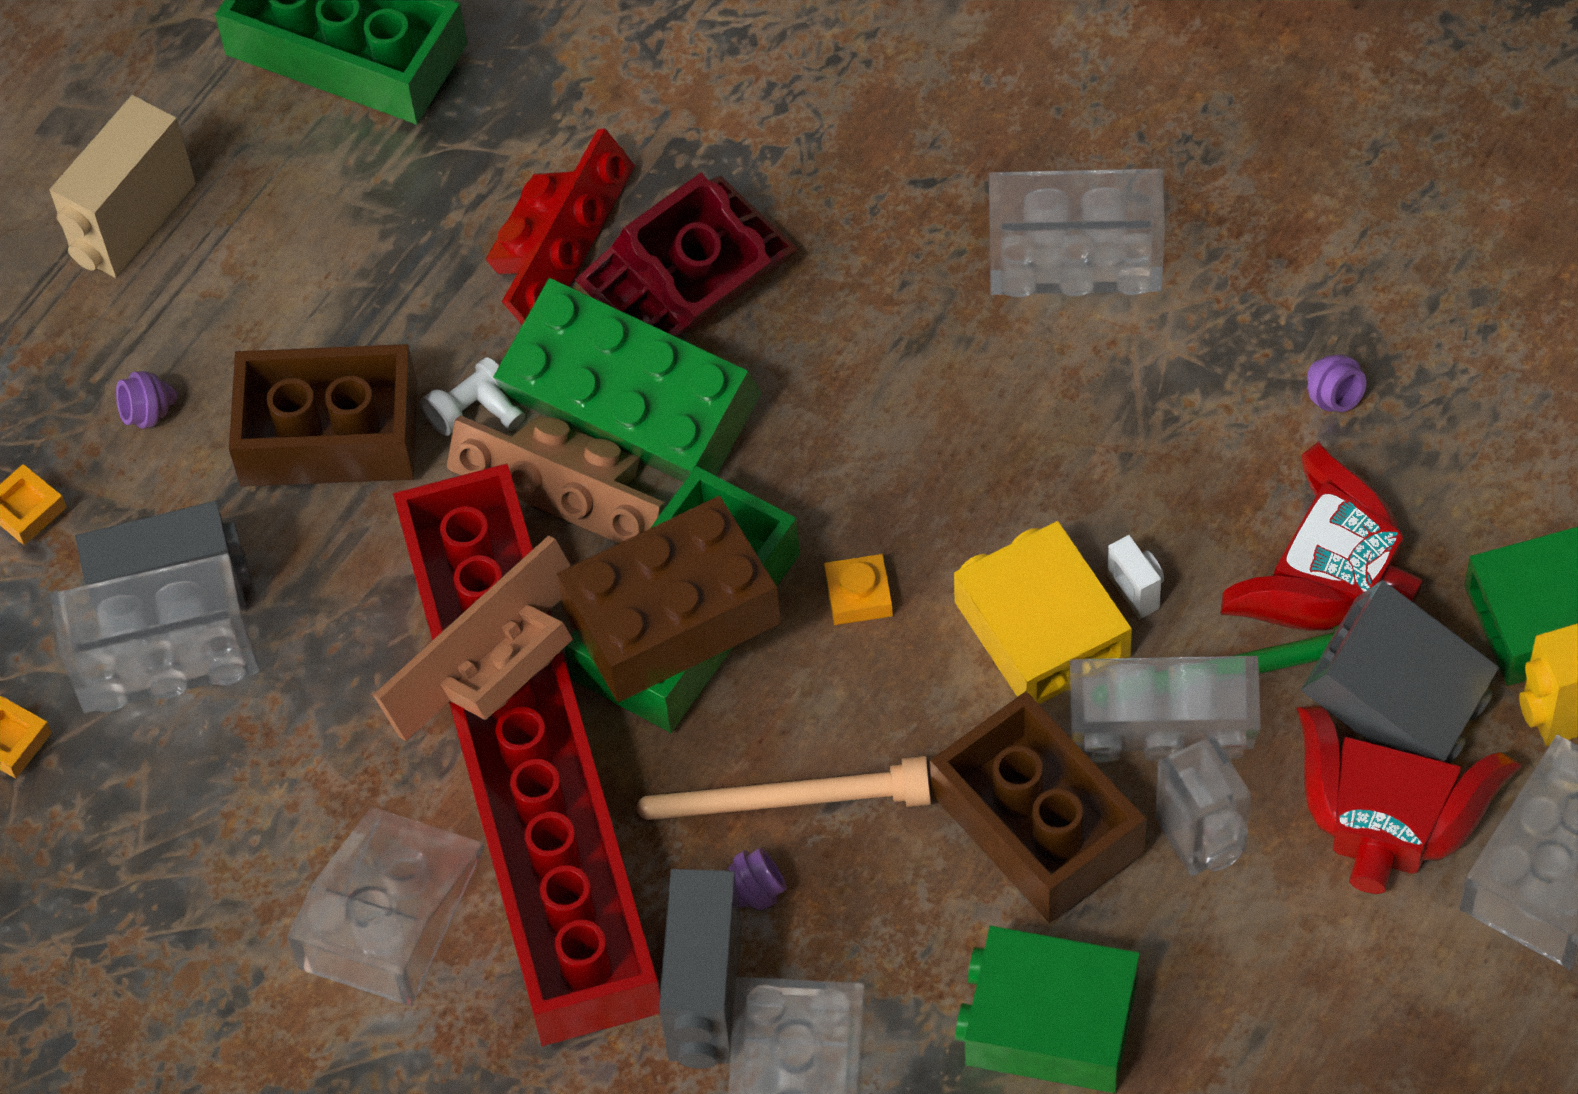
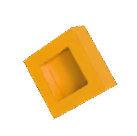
[0,464,67,546]
[824,554,893,625]
[0,695,52,779]

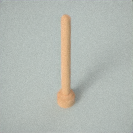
[636,756,931,820]

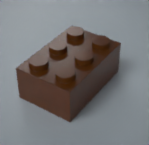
[229,344,417,487]
[556,495,781,703]
[930,691,1146,923]

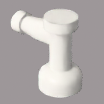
[420,357,525,436]

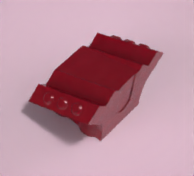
[575,172,798,338]

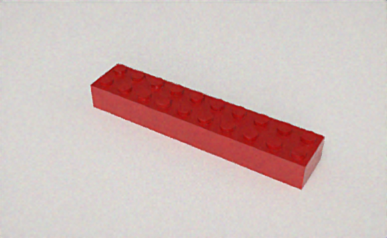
[393,463,660,1046]

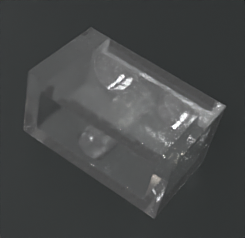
[1155,735,1251,877]

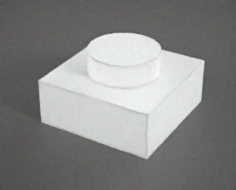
[1108,535,1164,620]

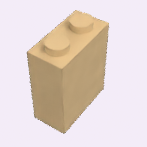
[49,95,196,278]

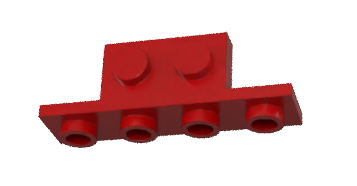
[485,128,636,325]

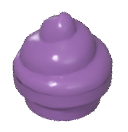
[1307,354,1367,412]
[116,371,178,429]
[727,847,787,910]

